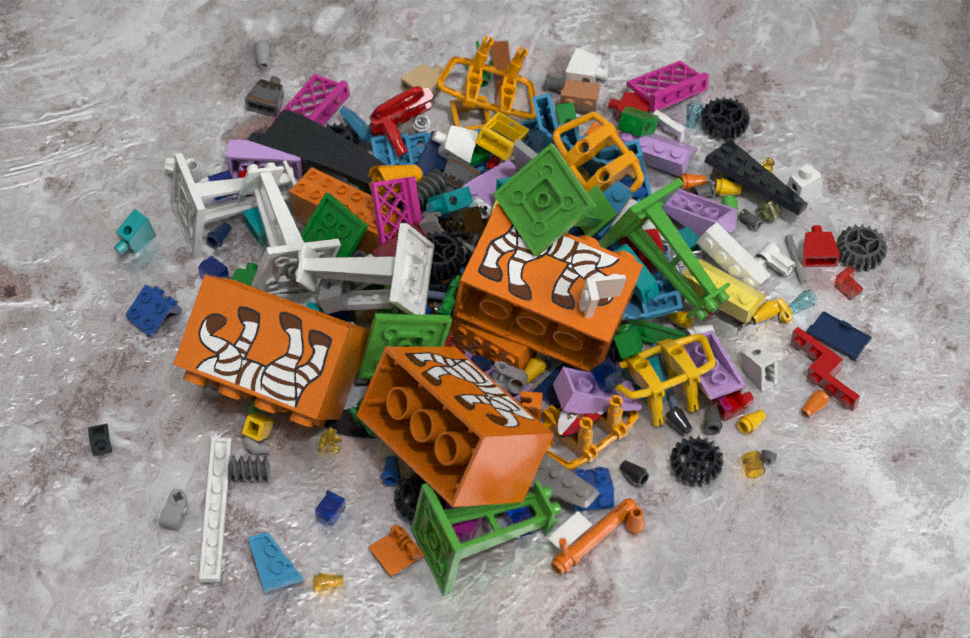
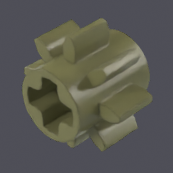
[757,199,781,222]

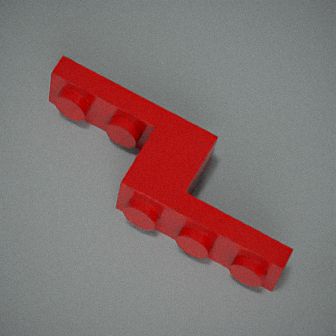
[791,326,860,411]

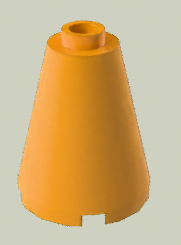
[368,165,423,202]

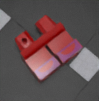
[711,377,754,422]

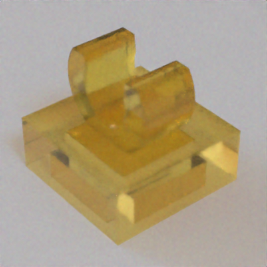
[317,427,342,454]

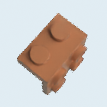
[560,80,600,113]

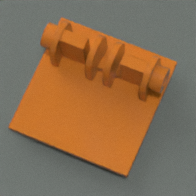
[368,524,425,577]

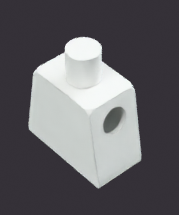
[565,47,609,83]
[432,125,478,164]
[787,164,823,201]
[739,344,778,392]

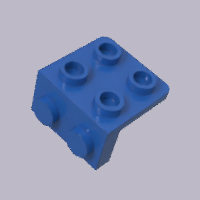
[126,284,183,336]
[572,467,615,511]

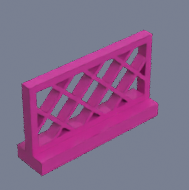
[626,60,710,112]
[273,74,351,126]
[370,176,422,246]

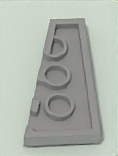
[529,453,600,508]

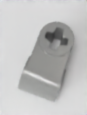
[489,361,528,394]
[159,489,189,530]

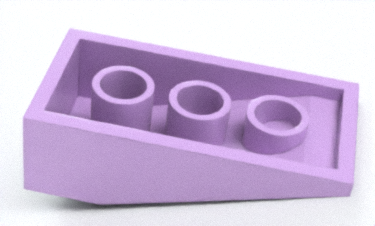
[226,139,302,181]
[455,159,517,208]
[662,189,737,237]
[683,330,746,400]
[553,367,642,414]

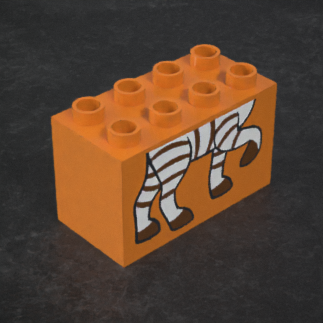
[453,204,643,374]
[173,274,370,427]
[356,347,554,507]

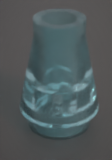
[686,100,704,128]
[788,289,818,314]

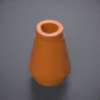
[679,173,707,191]
[801,389,830,418]
[625,507,646,534]

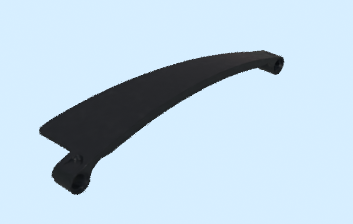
[246,110,427,214]

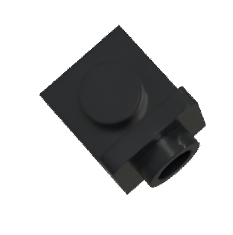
[88,423,112,456]

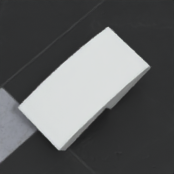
[548,511,593,550]

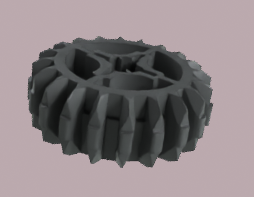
[836,224,888,271]

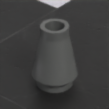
[703,405,723,435]

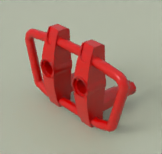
[369,86,433,157]

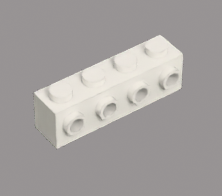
[696,222,771,290]

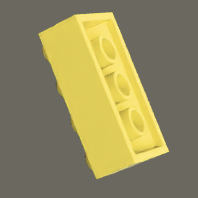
[682,259,766,324]

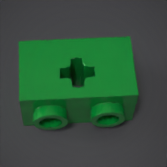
[614,323,643,359]

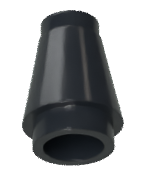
[665,406,693,436]
[619,460,649,486]

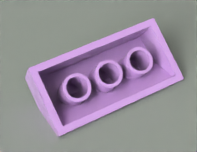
[618,131,697,176]

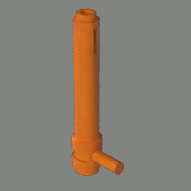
[550,498,637,576]

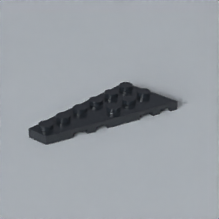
[704,139,808,215]

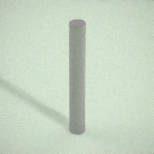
[785,235,807,284]

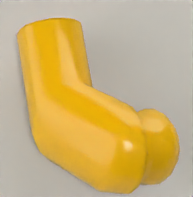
[775,297,792,324]

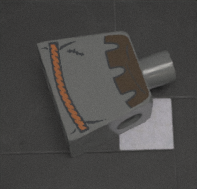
[245,76,284,118]
[442,154,481,201]

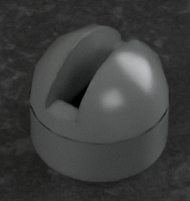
[761,449,778,465]

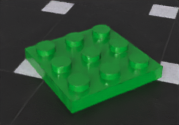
[301,193,369,258]

